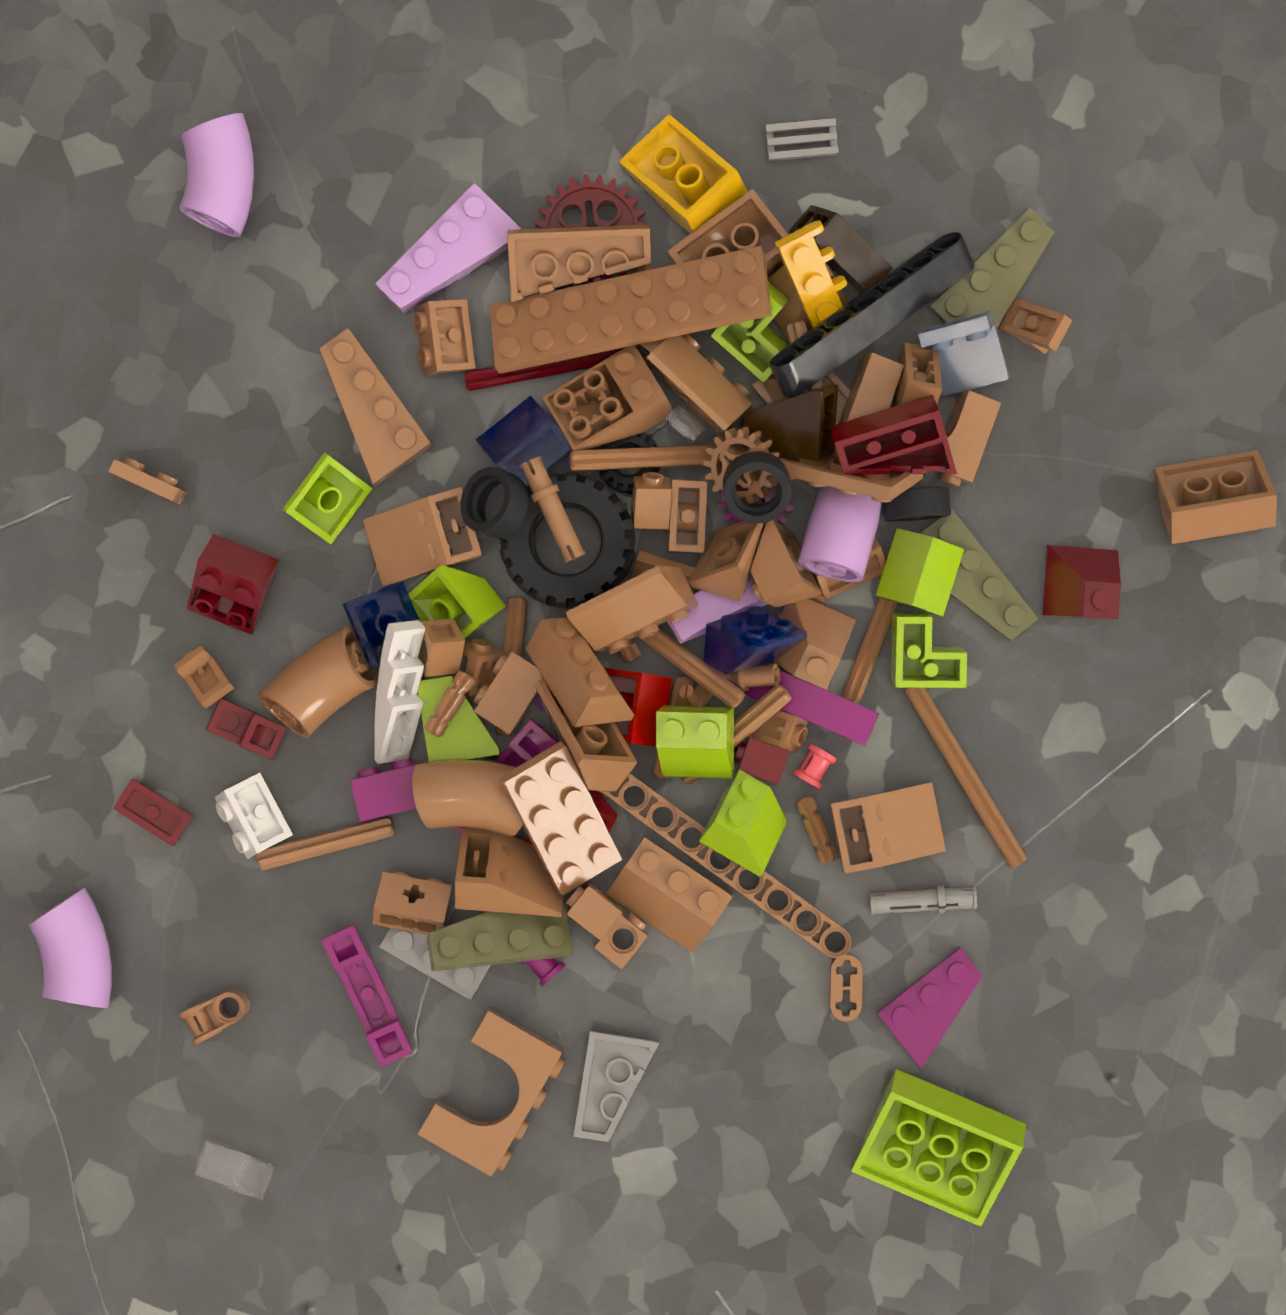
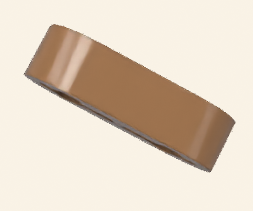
[829,954,863,1022]

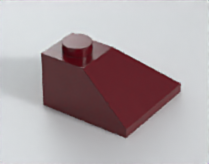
[1042,545,1121,621]

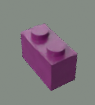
[350,758,417,822]

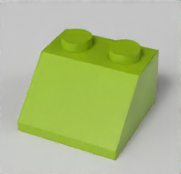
[656,705,734,779]
[699,770,787,877]

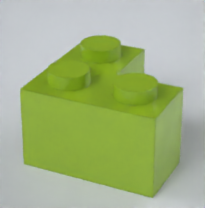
[711,281,789,383]
[891,611,967,688]

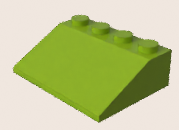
[851,1069,1026,1227]

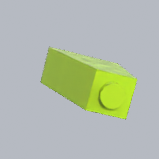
[418,673,501,761]

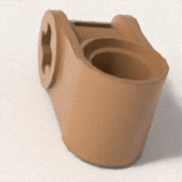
[178,988,250,1046]

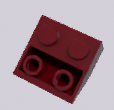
[187,534,279,635]

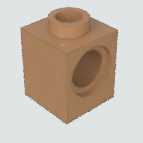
[631,472,672,529]
[418,618,465,677]
[594,912,648,970]

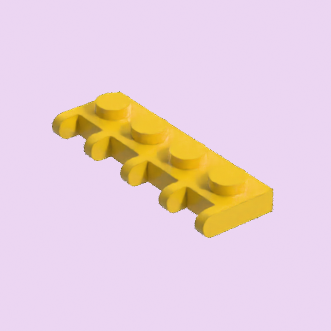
[774,221,847,328]

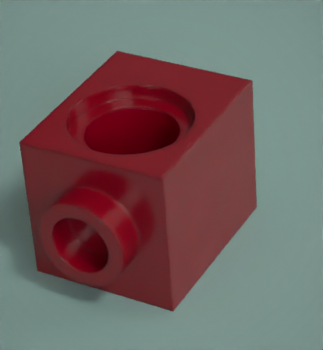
[734,737,790,785]

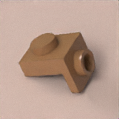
[174,646,234,709]

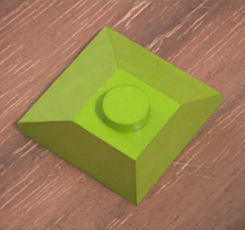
[402,565,506,640]

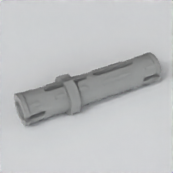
[870,885,977,915]

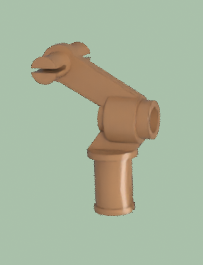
[679,652,780,706]

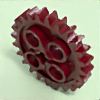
[535,174,648,286]

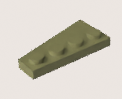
[930,208,1055,328]
[919,508,1039,641]
[426,901,573,972]

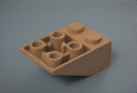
[542,345,675,451]
[363,487,484,587]
[828,782,946,874]
[455,827,564,917]

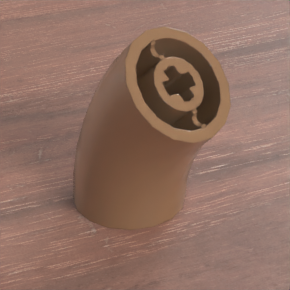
[258,625,379,738]
[412,759,523,837]

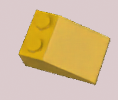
[619,114,747,234]

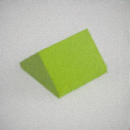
[282,452,373,545]
[875,528,964,617]

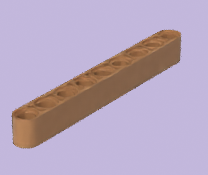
[600,773,851,958]

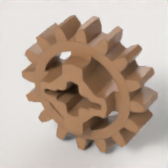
[703,427,779,504]

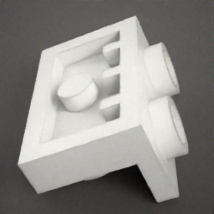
[215,773,293,859]

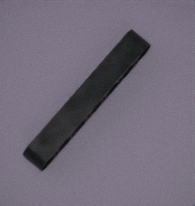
[769,232,975,397]

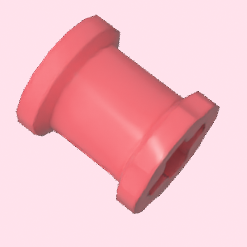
[792,744,837,789]

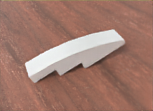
[374,620,425,764]

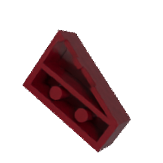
[830,395,957,475]

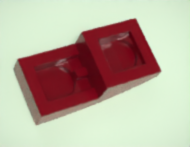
[205,698,286,760]

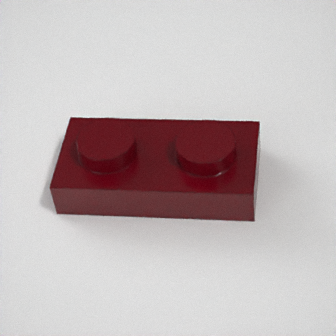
[113,778,193,846]

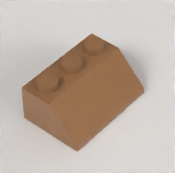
[667,189,789,277]
[646,334,752,435]
[1154,450,1277,544]
[566,566,698,654]
[526,617,634,727]
[535,680,637,791]
[605,835,733,953]

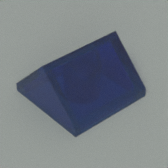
[342,581,420,670]

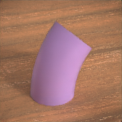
[179,113,254,238]
[797,486,883,582]
[28,887,112,1009]

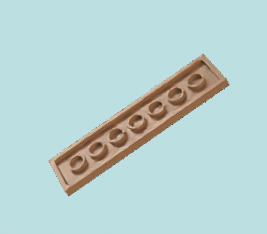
[489,246,772,374]

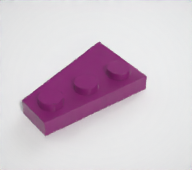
[877,947,982,1069]

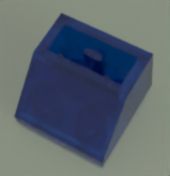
[476,396,573,487]
[704,606,807,675]

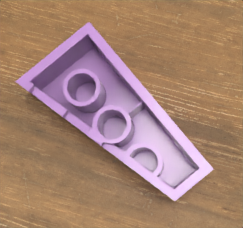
[375,183,521,314]

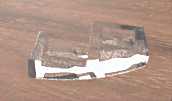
[665,403,710,444]
[193,1139,275,1200]

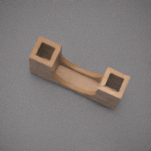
[839,353,1001,487]
[417,1008,565,1177]

